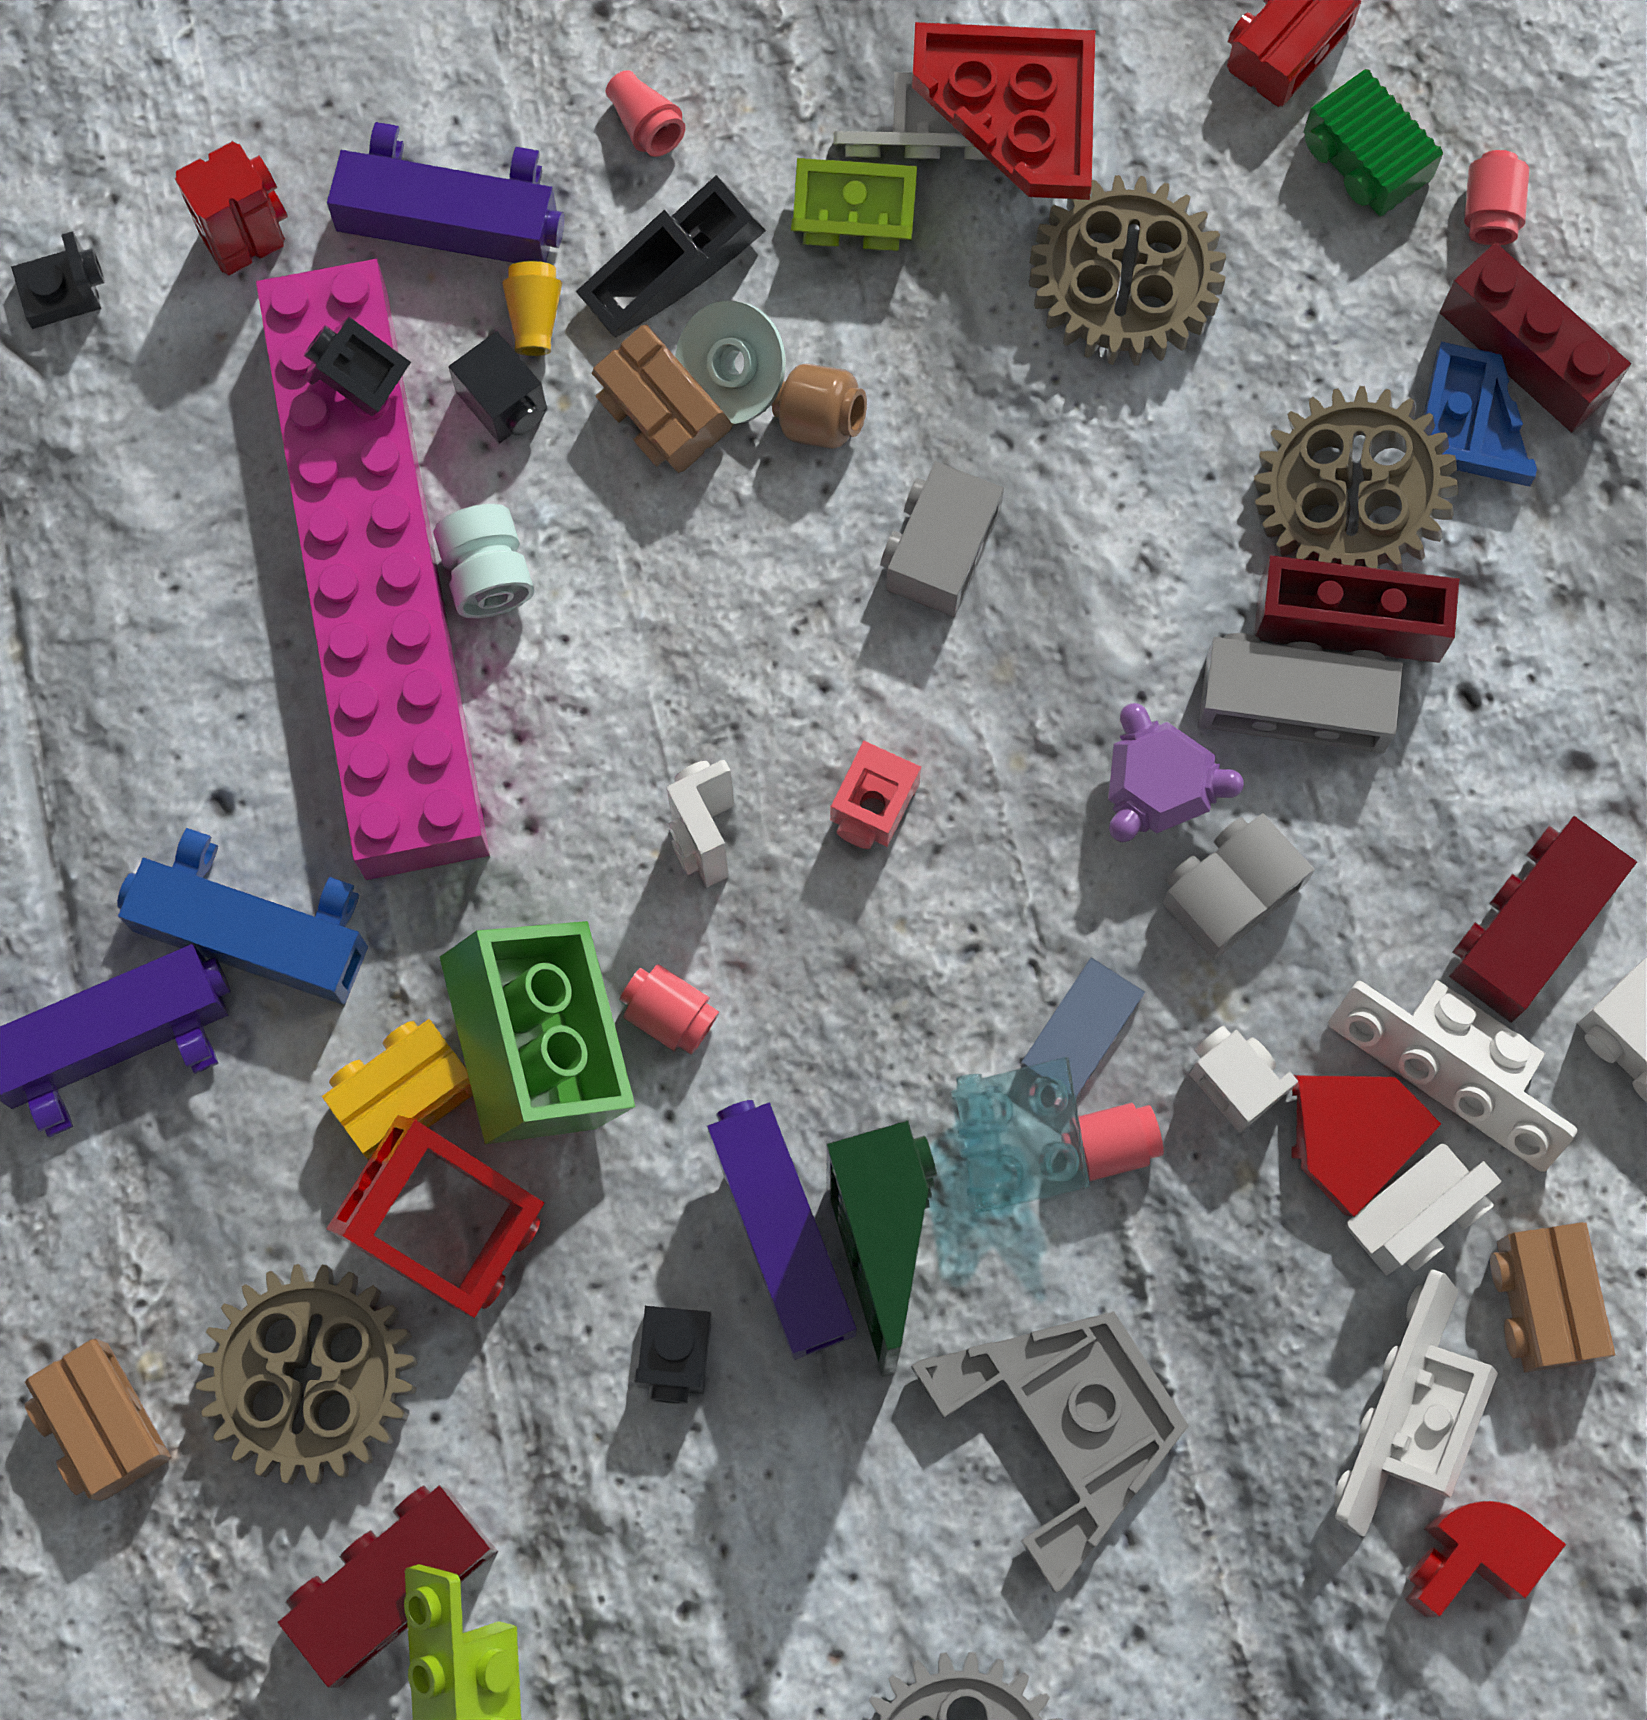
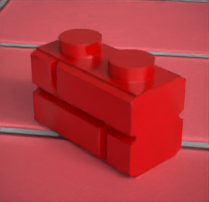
[1227,0,1362,107]
[174,141,288,276]

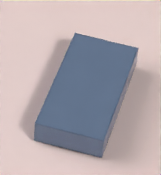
[1020,957,1145,1101]

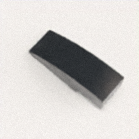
[575,175,766,338]

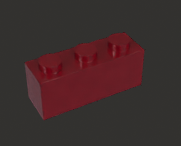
[1439,242,1631,433]
[1254,555,1460,663]
[1449,816,1637,1023]
[277,1485,498,1688]

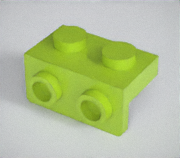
[791,158,917,251]

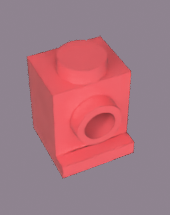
[830,740,921,849]

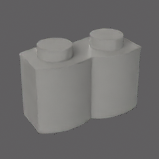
[1162,813,1315,960]

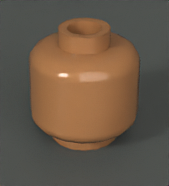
[772,363,867,449]

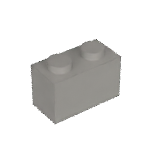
[880,461,1004,617]

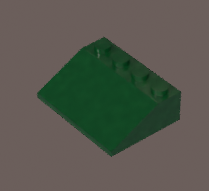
[826,1120,937,1377]

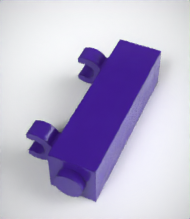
[327,122,565,263]
[0,944,231,1137]
[707,1100,857,1360]

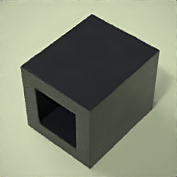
[448,331,547,444]

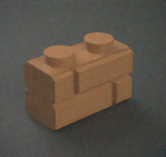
[591,324,733,473]
[1490,1222,1615,1373]
[24,1338,172,1501]

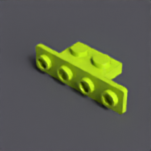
[404,1564,522,1720]

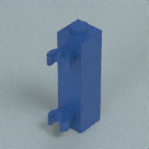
[117,828,368,1006]

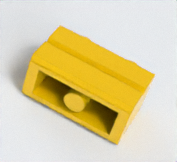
[322,1019,473,1161]

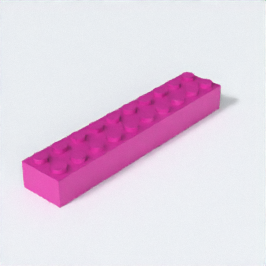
[256,259,490,880]

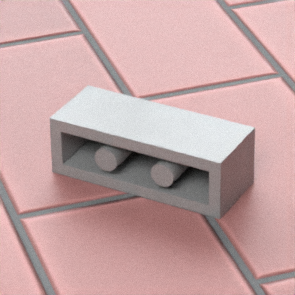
[1198,633,1403,753]

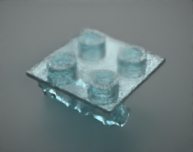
[951,1057,1090,1213]

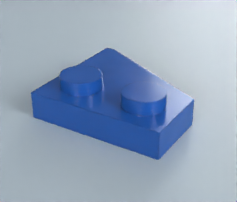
[1423,341,1537,487]

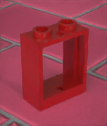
[326,1115,545,1318]

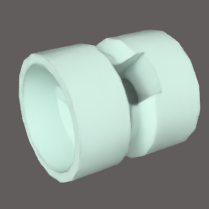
[433,504,535,619]

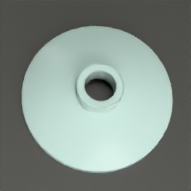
[675,301,786,424]

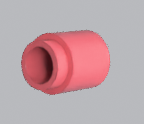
[1464,150,1530,246]
[619,964,720,1055]
[1062,1103,1164,1182]

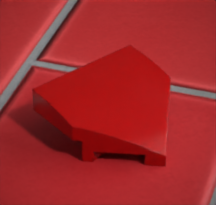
[1291,1075,1441,1217]

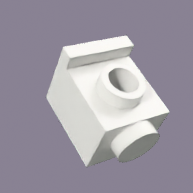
[1189,1025,1298,1133]

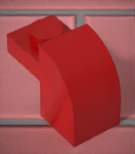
[1405,1501,1566,1618]

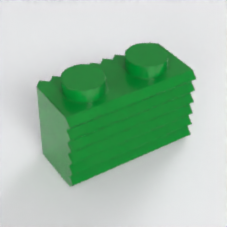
[1303,69,1443,217]

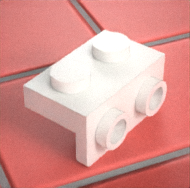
[666,760,734,888]
[1346,1144,1502,1276]

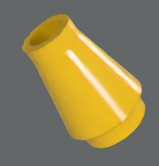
[502,261,563,356]

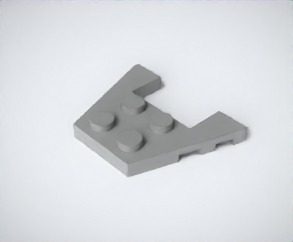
[911,1311,1189,1593]

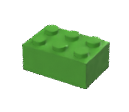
[439,921,636,1145]

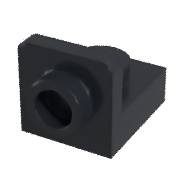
[11,231,105,329]
[302,317,411,416]
[634,1305,712,1404]

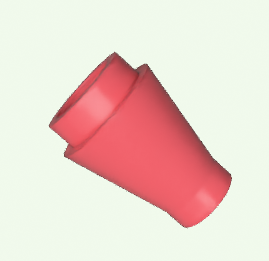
[605,70,686,157]

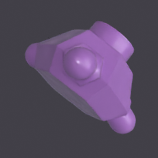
[1108,703,1244,842]

